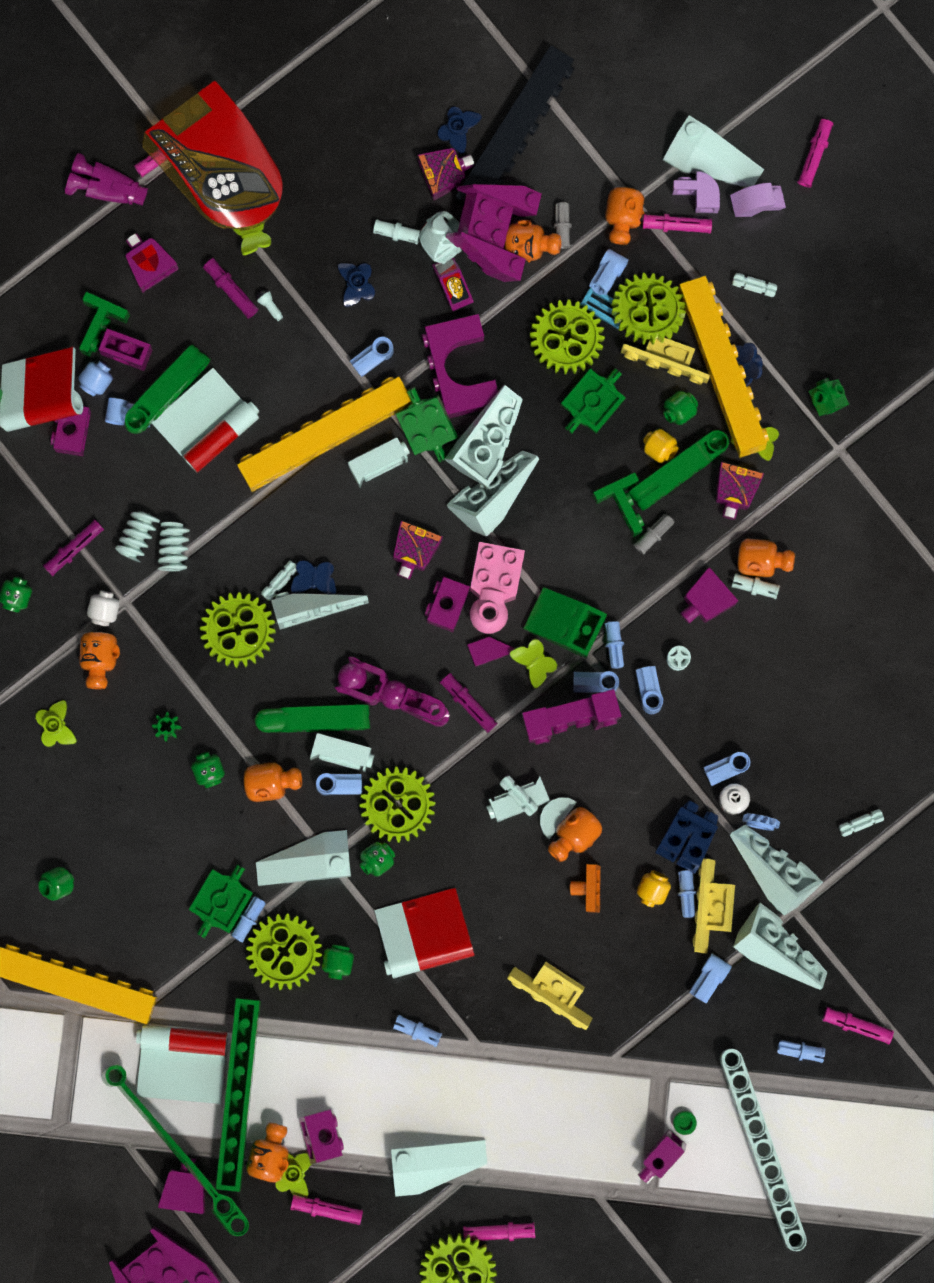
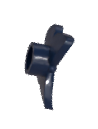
[438,107,482,154]
[338,263,375,307]
[736,342,763,387]
[291,561,336,595]

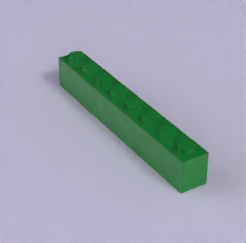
[216,999,261,1192]

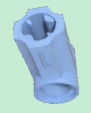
[589,249,629,295]
[350,337,394,377]
[105,398,150,428]
[635,666,663,714]
[574,671,619,693]
[703,752,750,786]
[316,773,362,795]
[689,953,732,1003]

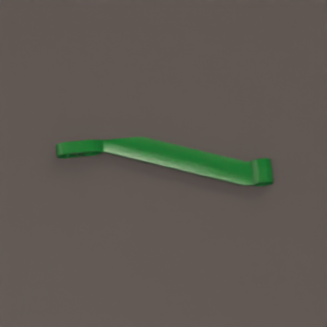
[102,1065,249,1236]

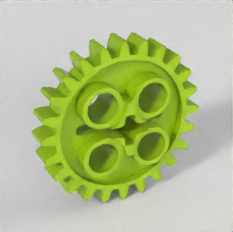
[611,273,686,345]
[530,300,605,375]
[200,592,276,668]
[360,767,435,843]
[246,914,322,990]
[420,1233,497,1283]

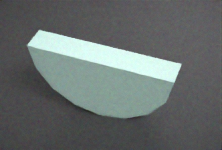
[540,798,577,840]

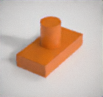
[570,864,601,913]

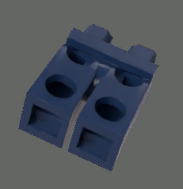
[655,801,718,874]

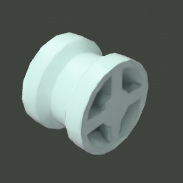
[666,646,691,671]

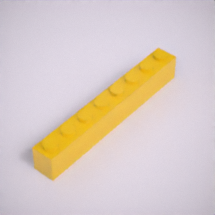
[679,276,769,458]
[237,377,412,492]
[0,944,158,1024]

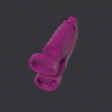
[65,153,148,206]

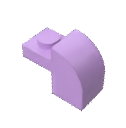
[672,172,720,213]
[730,183,786,217]

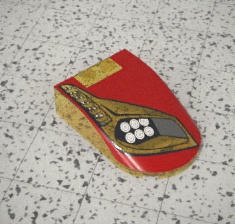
[142,81,282,231]

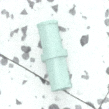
[373,219,421,245]
[732,573,780,599]

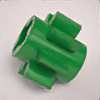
[152,712,182,742]

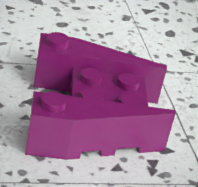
[445,184,542,282]
[522,689,622,745]
[109,1227,222,1283]

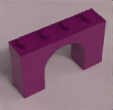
[422,314,498,418]

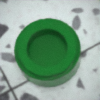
[673,1111,697,1135]

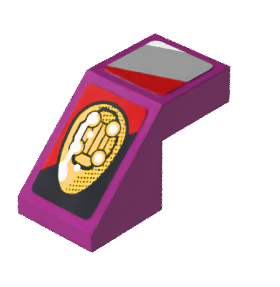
[432,257,473,311]

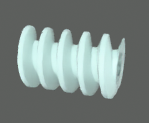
[115,511,160,562]
[158,522,190,571]

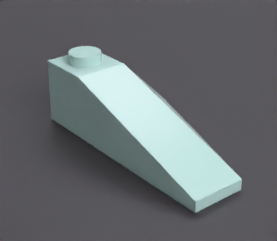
[444,385,523,487]
[730,825,823,916]

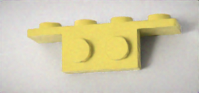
[621,338,710,385]
[693,858,735,953]
[507,962,593,1030]

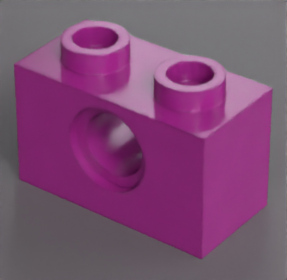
[99,329,152,371]
[51,407,91,456]
[425,577,470,632]
[298,1109,344,1164]

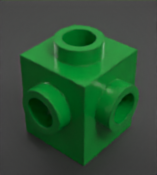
[809,378,849,416]

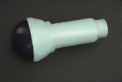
[256,290,283,321]

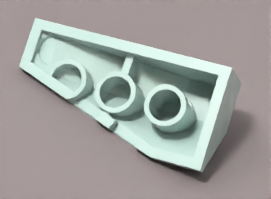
[663,116,764,188]
[447,450,539,536]
[271,592,369,630]
[256,830,351,886]
[733,903,827,990]
[391,1140,487,1196]

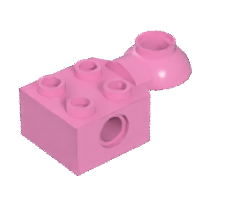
[470,542,525,634]

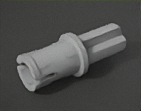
[554,202,572,249]
[633,514,674,555]

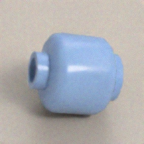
[78,361,113,396]

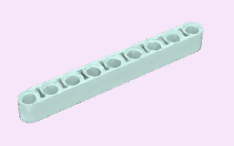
[719,1049,807,1251]

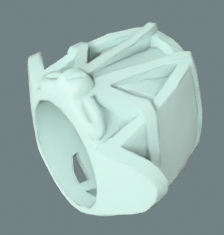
[420,211,461,265]

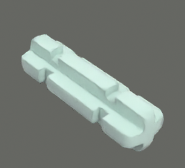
[732,273,777,297]
[261,561,297,601]
[500,776,538,816]
[839,809,884,837]

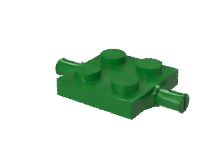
[561,368,626,434]
[396,387,457,462]
[189,865,253,938]

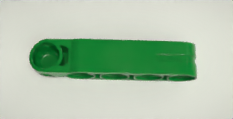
[124,344,211,434]
[629,430,729,511]
[255,705,370,733]

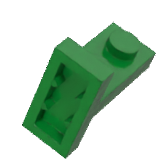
[79,292,130,357]
[592,473,644,537]

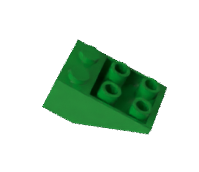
[524,587,607,659]

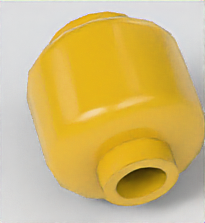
[643,429,678,463]
[637,871,671,907]

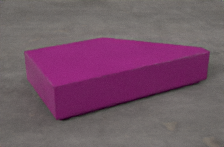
[467,637,515,667]

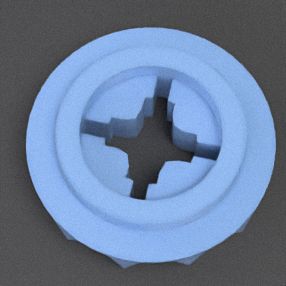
[742,813,780,831]

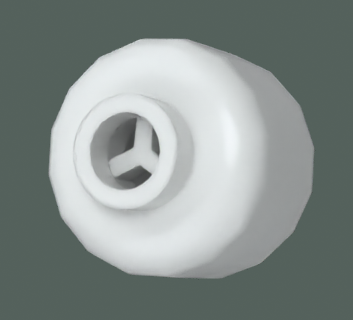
[87,591,119,626]
[719,784,750,815]

